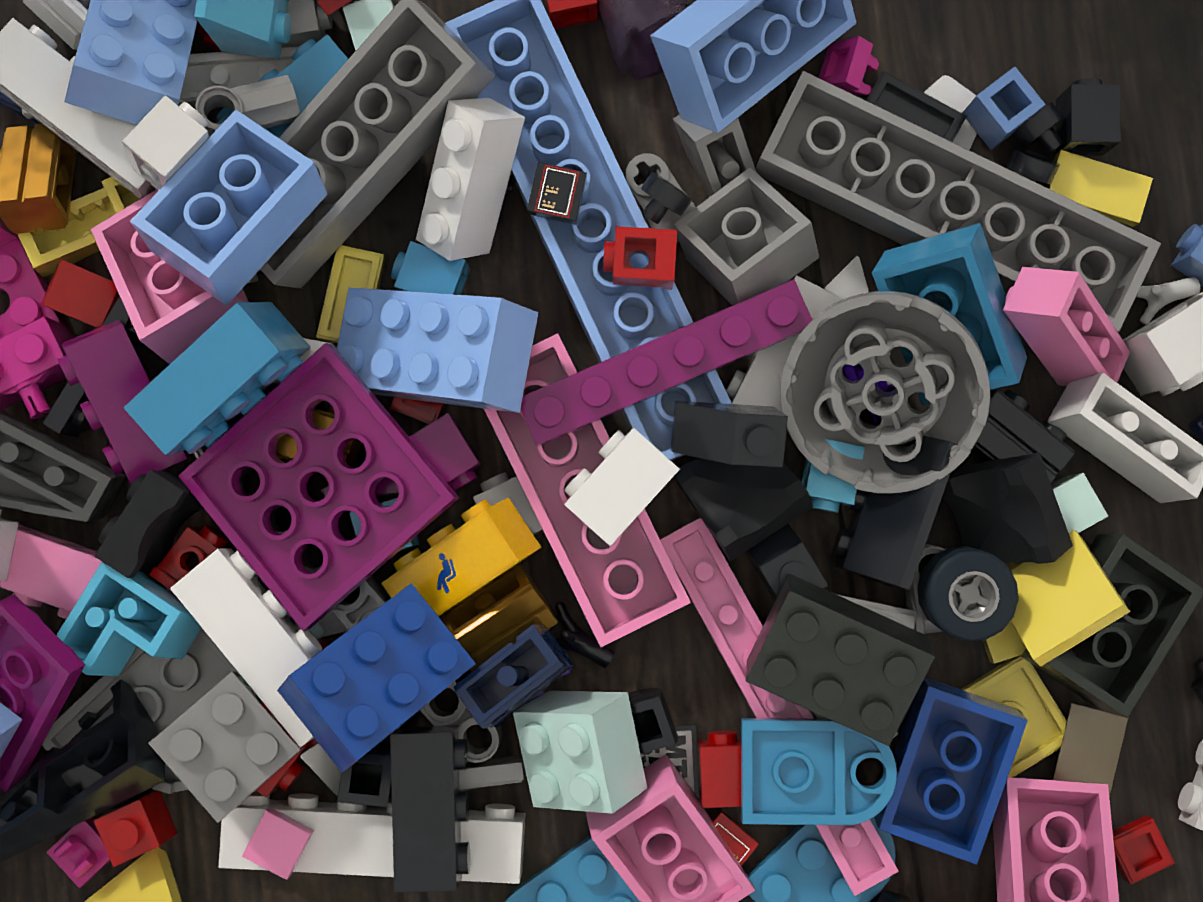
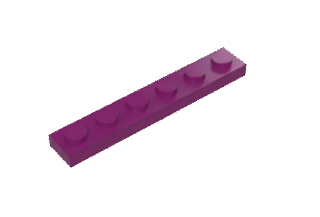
[521,279,812,447]

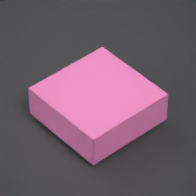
[242,807,314,880]

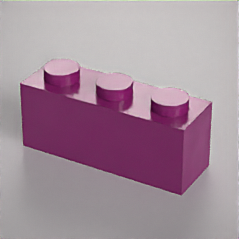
[57,320,187,484]

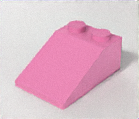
[585,754,755,902]

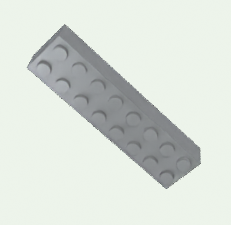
[755,71,1161,332]

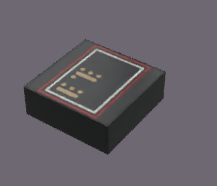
[527,162,587,225]

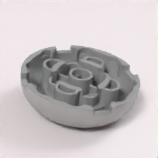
[780,291,990,493]

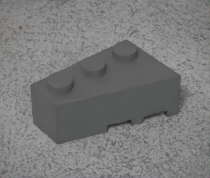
[0,410,127,522]

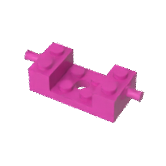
[0,217,73,419]

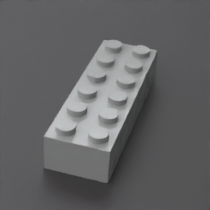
[260,0,496,288]

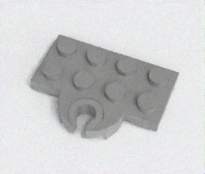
[42,628,238,794]

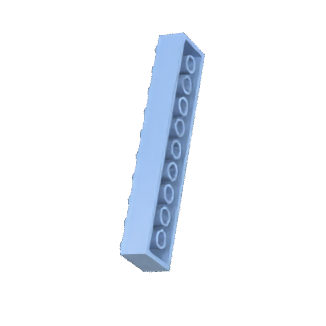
[445,0,732,461]

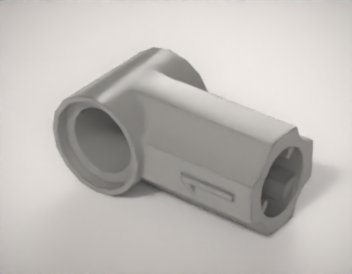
[195,75,300,136]

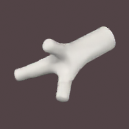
[1136,277,1200,325]

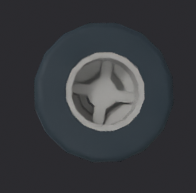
[917,546,1019,642]

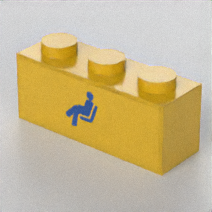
[382,497,542,617]

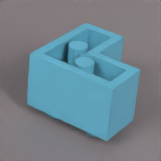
[56,562,202,677]

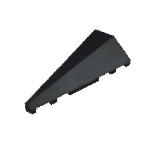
[0,679,165,862]

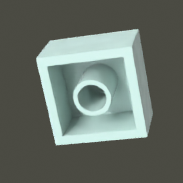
[513,691,648,814]

